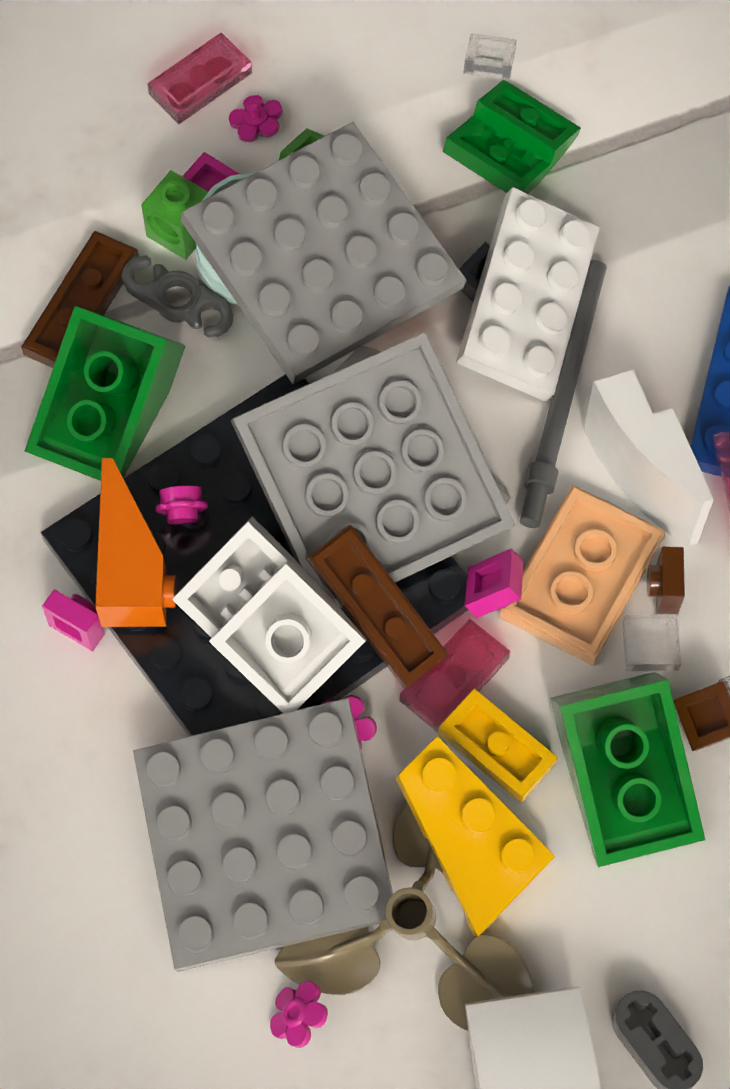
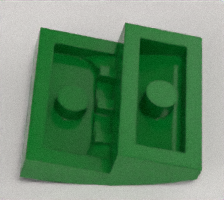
[442,79,581,194]

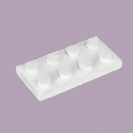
[456,187,599,402]

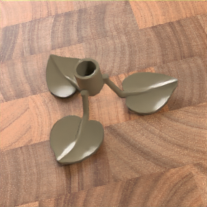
[274,803,534,1031]

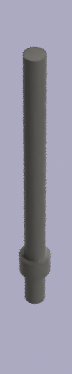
[519,260,607,528]

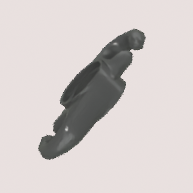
[121,256,234,338]

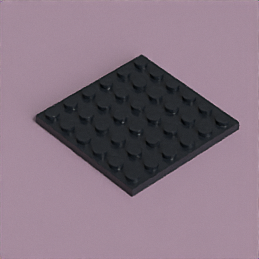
[41,374,468,737]

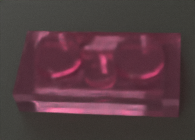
[147,32,252,125]
[399,618,511,733]

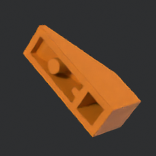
[96,458,177,627]

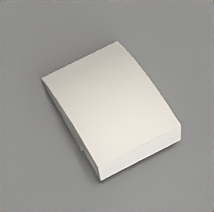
[584,369,714,546]
[172,517,366,713]
[464,986,601,1089]

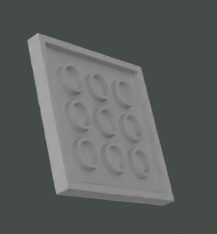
[181,122,466,384]
[231,332,515,608]
[133,698,393,972]

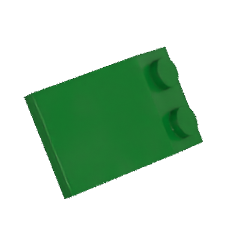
[24,306,186,481]
[550,672,705,867]

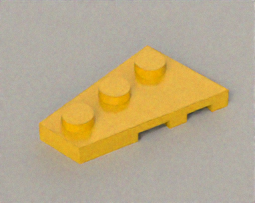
[395,736,555,937]

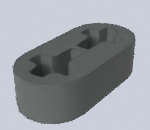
[612,991,703,1089]

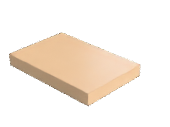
[499,485,666,666]

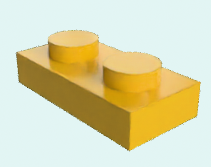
[438,689,558,803]

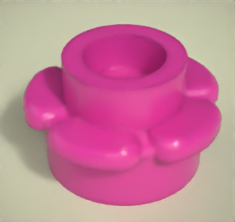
[155,486,208,524]

